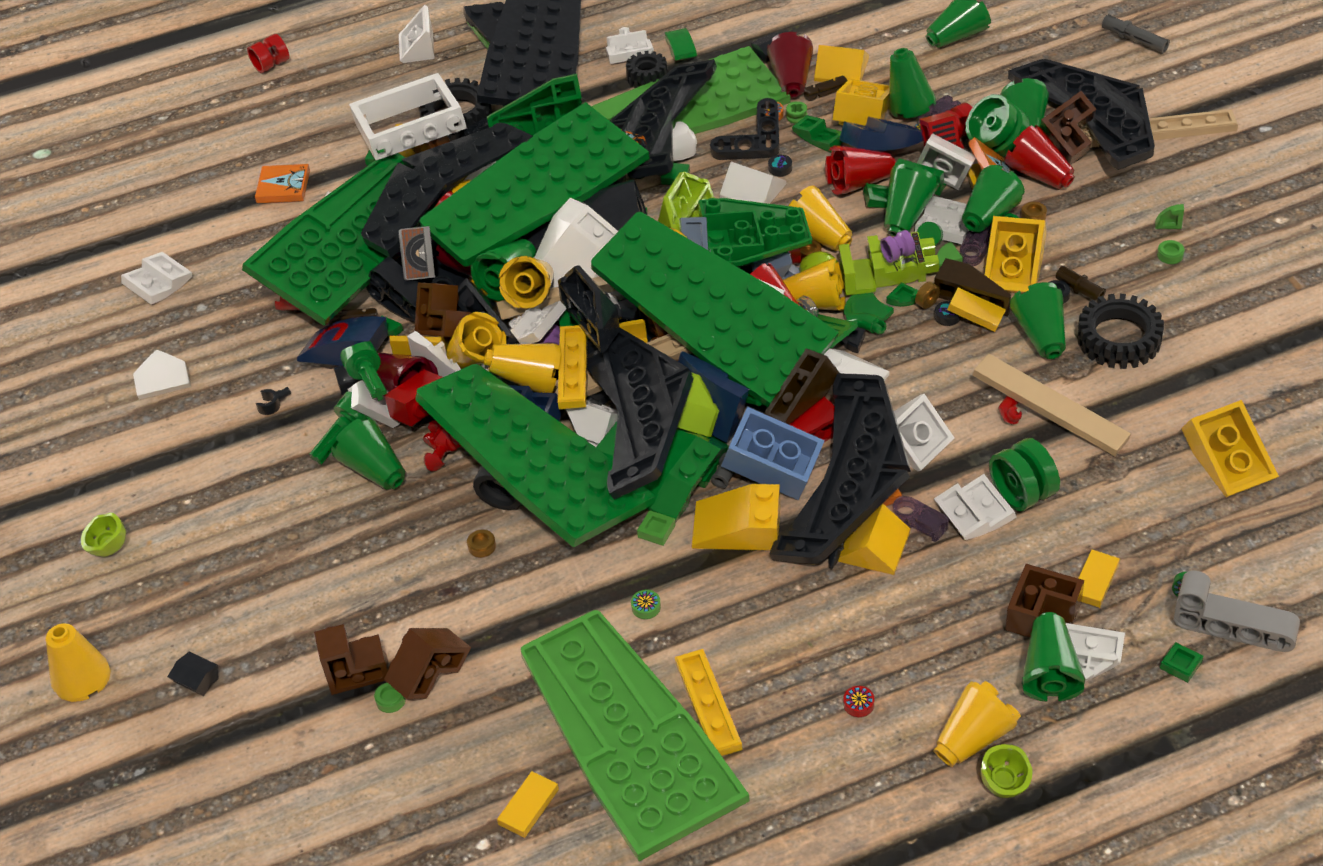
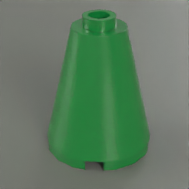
[926,0,991,48]
[889,48,936,118]
[1000,78,1049,127]
[884,164,939,237]
[962,165,1025,232]
[471,239,537,301]
[1010,282,1066,359]
[331,416,405,490]
[1022,612,1085,702]

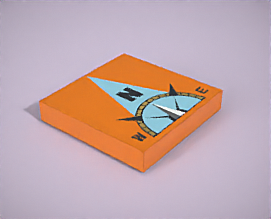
[969,137,1010,173]
[255,164,310,203]

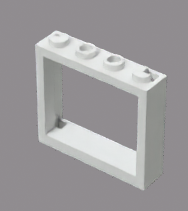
[349,73,467,160]

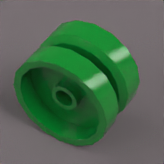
[966,94,1029,157]
[989,438,1060,511]

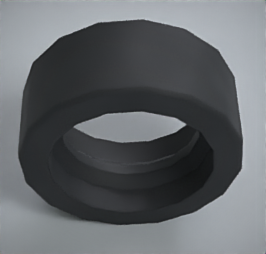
[473,466,521,510]

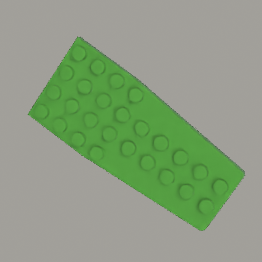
[591,46,791,134]
[521,610,750,861]

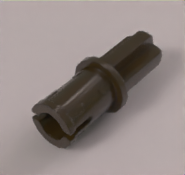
[1056,266,1106,302]

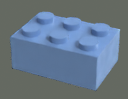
[721,407,825,500]

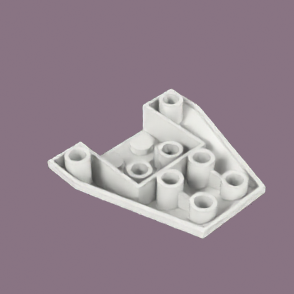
[534,198,618,321]

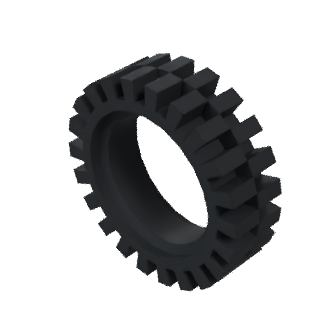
[419,78,492,139]
[1077,293,1164,369]

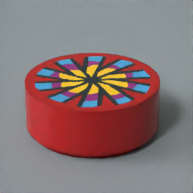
[843,686,875,718]

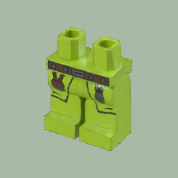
[867,232,939,288]

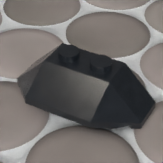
[558,265,622,352]
[457,278,517,344]

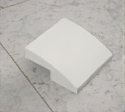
[915,196,971,245]
[121,252,192,305]
[934,474,1017,540]

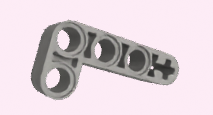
[1174,570,1300,652]

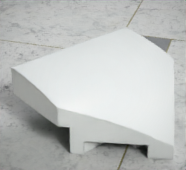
[606,27,654,64]
[509,301,567,344]
[407,331,461,377]
[133,350,191,400]
[348,380,400,428]
[1066,623,1125,681]

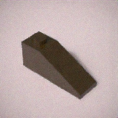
[934,258,1011,317]
[764,348,840,425]

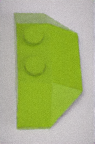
[658,172,714,231]
[677,372,719,437]

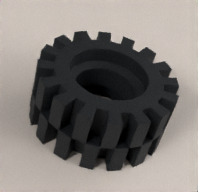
[626,51,668,89]

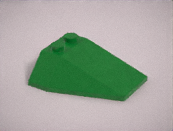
[487,74,582,162]
[596,422,729,523]

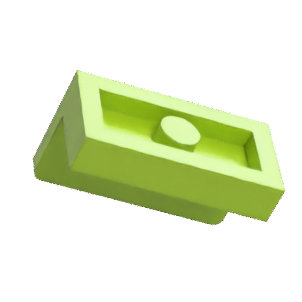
[839,244,876,295]

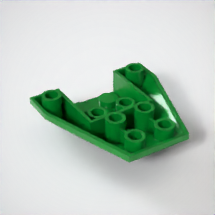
[698,198,812,268]

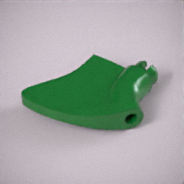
[844,292,894,334]

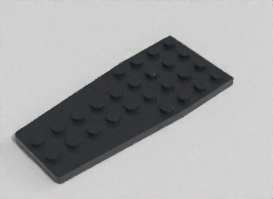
[477,0,581,106]

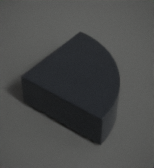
[840,328,865,353]

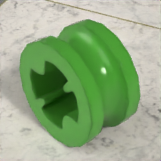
[786,101,807,124]

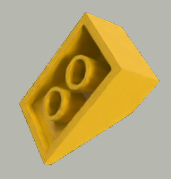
[832,79,889,126]
[985,216,1047,293]
[1181,400,1279,498]
[692,484,781,550]

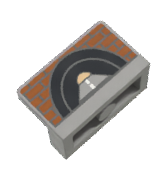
[399,226,435,280]

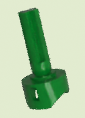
[340,341,387,401]
[309,391,367,464]

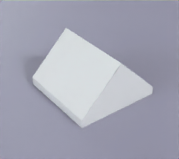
[399,5,435,63]
[917,133,975,190]
[720,162,786,204]

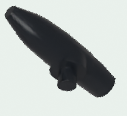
[828,542,844,569]

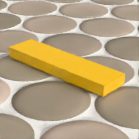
[558,325,587,409]
[675,649,743,756]

